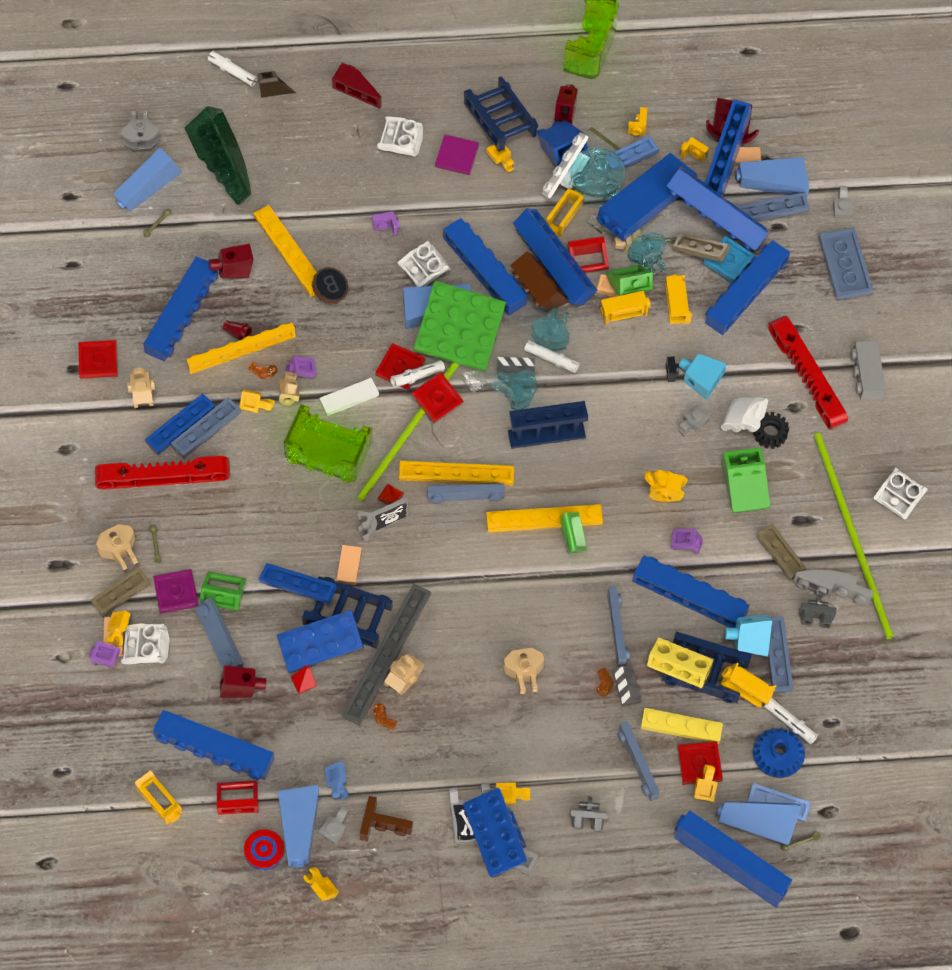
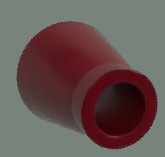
[223,320,252,340]

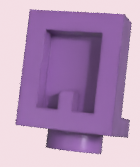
[372,211,400,236]
[285,356,317,378]
[671,529,703,554]
[89,641,121,668]

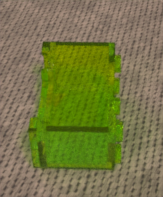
[563,0,619,79]
[283,404,373,483]

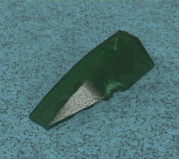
[185,106,251,205]

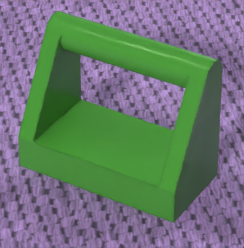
[606,265,653,296]
[560,512,587,554]
[200,571,247,611]

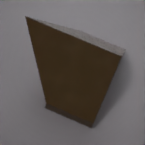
[257,71,296,98]

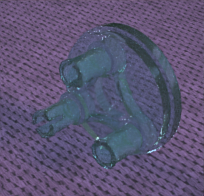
[570,148,625,203]

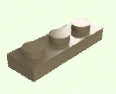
[672,233,730,262]
[756,523,806,580]
[91,567,151,617]

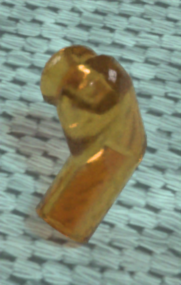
[248,362,278,379]
[597,668,614,696]
[373,704,397,730]

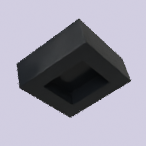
[666,356,679,382]

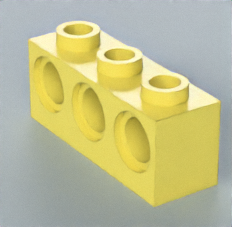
[647,637,713,688]

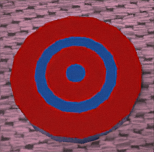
[244,829,284,870]

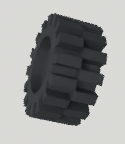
[753,412,789,449]

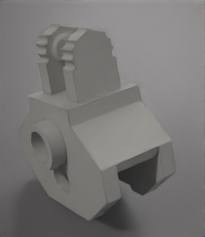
[122,110,160,151]

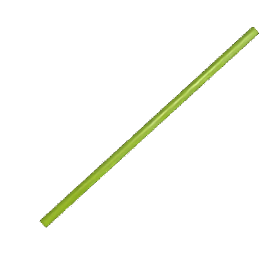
[357,362,460,502]
[814,432,894,639]

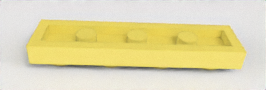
[641,708,723,744]

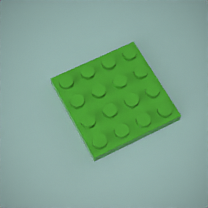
[413,281,506,372]

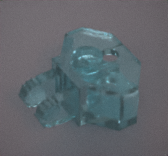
[628,232,666,275]
[531,307,570,351]
[492,369,537,410]

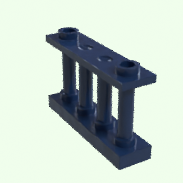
[464,76,538,151]
[508,401,588,449]
[302,576,393,649]
[662,631,752,703]

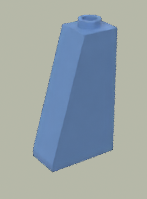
[113,148,182,211]
[735,157,809,197]
[403,284,474,329]
[278,785,319,868]
[716,801,801,845]

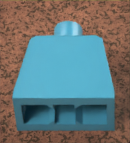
[679,354,727,399]
[724,614,772,656]

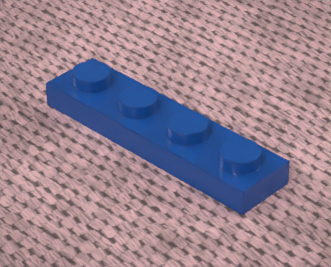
[145,393,215,455]
[259,563,337,604]

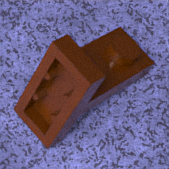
[359,796,413,842]

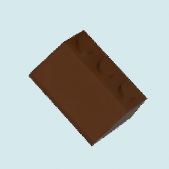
[510,251,569,311]

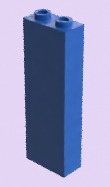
[596,153,697,241]
[674,810,792,908]

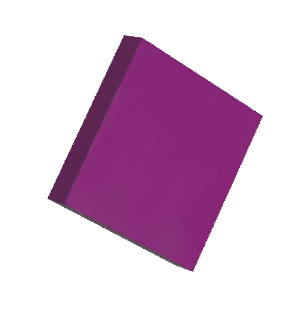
[435,134,479,175]
[153,569,198,614]

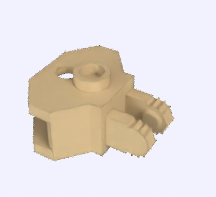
[127,368,155,408]
[96,524,138,570]
[503,648,544,694]
[384,653,424,696]

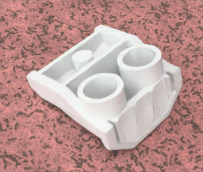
[377,116,423,157]
[397,241,451,287]
[720,397,769,432]
[873,468,928,520]
[121,623,170,665]

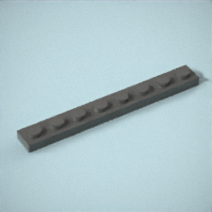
[342,584,431,726]

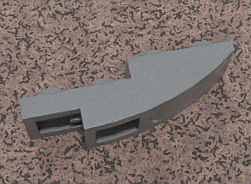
[793,570,874,605]

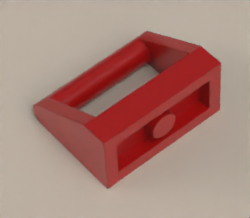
[567,236,609,273]
[217,780,259,815]

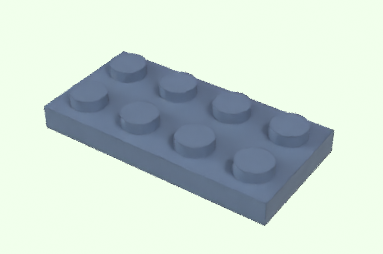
[818,228,873,300]

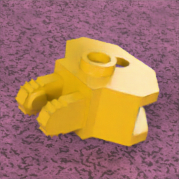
[645,469,688,503]

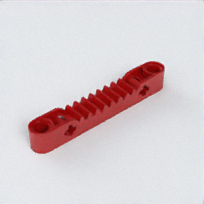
[768,315,848,429]
[95,456,230,490]

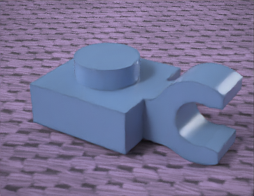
[325,762,348,800]

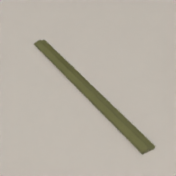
[589,127,621,150]

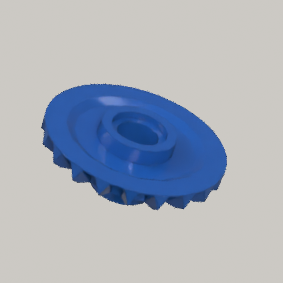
[753,727,805,778]

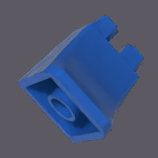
[537,120,590,168]

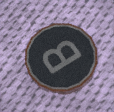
[312,267,348,304]

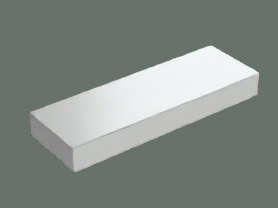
[319,378,379,416]

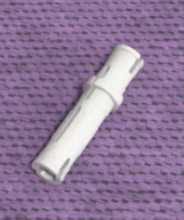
[208,51,258,87]
[524,340,580,374]
[390,360,445,388]
[764,698,818,745]

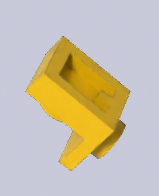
[627,107,647,136]
[680,137,709,162]

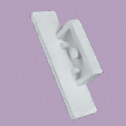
[542,132,590,199]

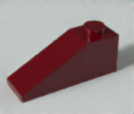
[332,63,382,109]

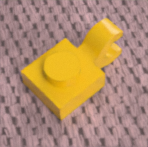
[486,144,514,172]
[239,389,275,413]
[106,610,131,647]
[693,764,718,802]
[496,783,530,804]
[303,867,339,901]

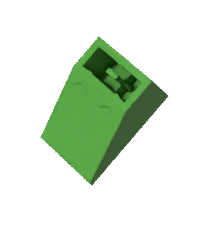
[721,447,770,513]

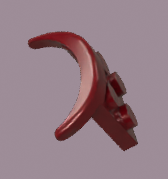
[706,98,759,144]

